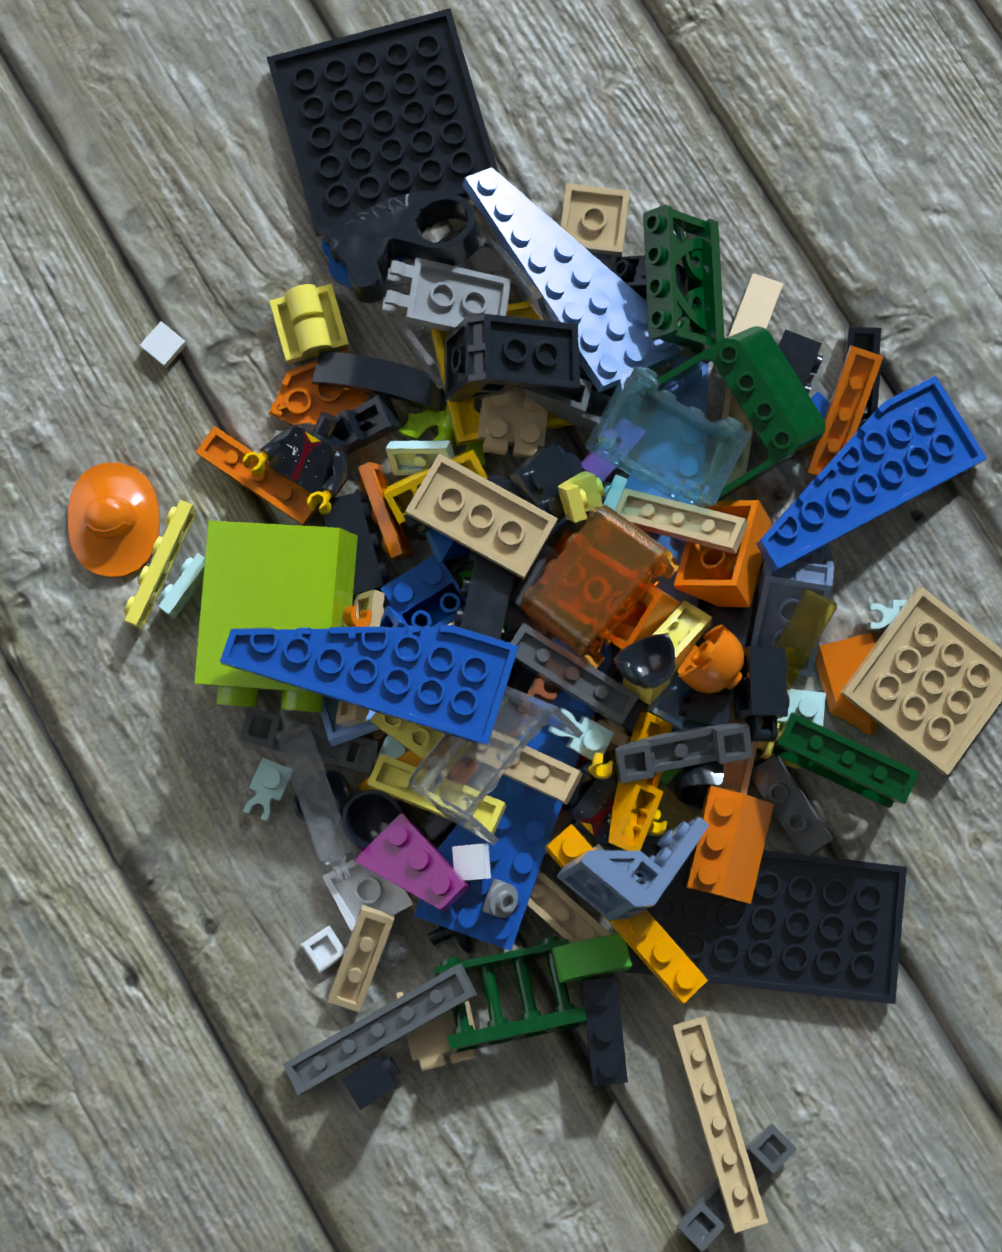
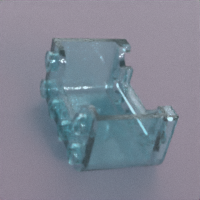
[585,366,751,508]

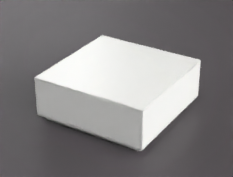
[140,322,187,368]
[452,844,491,881]
[301,925,345,973]

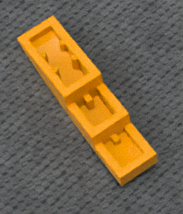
[609,711,673,851]

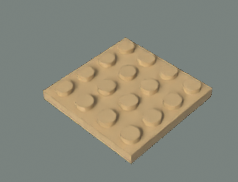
[840,586,1002,775]

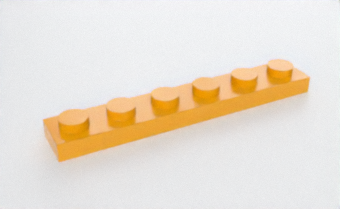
[544,824,708,1004]

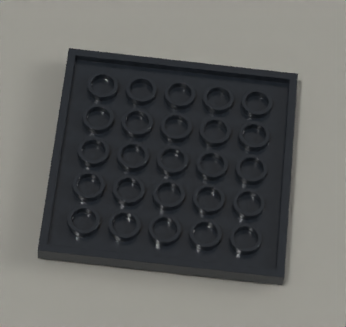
[267,8,499,237]

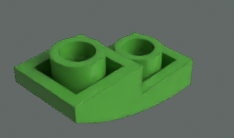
[552,934,632,983]

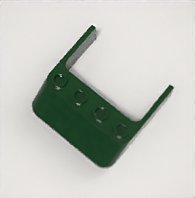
[648,326,826,501]

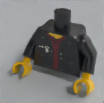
[243,412,349,515]
[560,753,667,845]

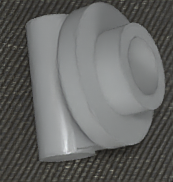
[482,878,518,918]

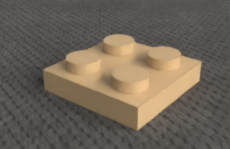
[561,183,630,257]

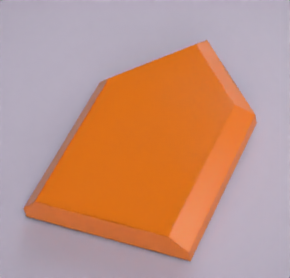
[268,348,368,425]
[815,632,878,737]

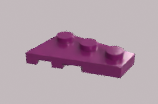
[353,813,470,912]

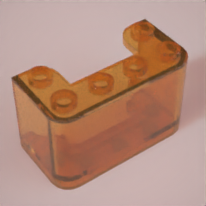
[521,505,679,669]

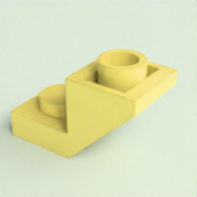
[557,471,604,523]

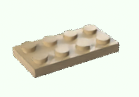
[405,453,558,579]

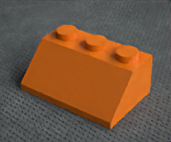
[674,500,772,607]
[684,786,774,904]

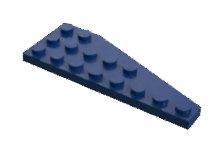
[756,376,987,573]
[220,625,519,747]
[414,690,595,951]

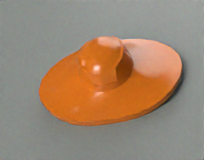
[68,463,160,578]

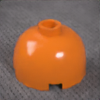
[677,625,744,694]

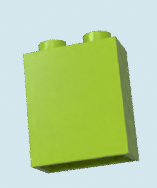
[194,520,358,712]

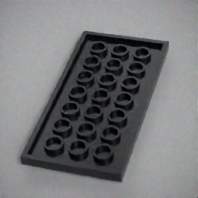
[621,836,907,1004]

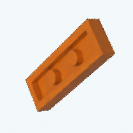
[358,462,415,561]

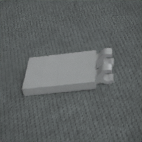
[382,257,511,332]

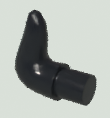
[428,925,471,953]

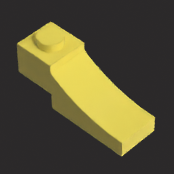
[623,600,712,705]

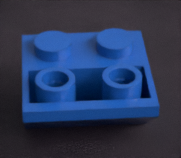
[381,554,467,627]

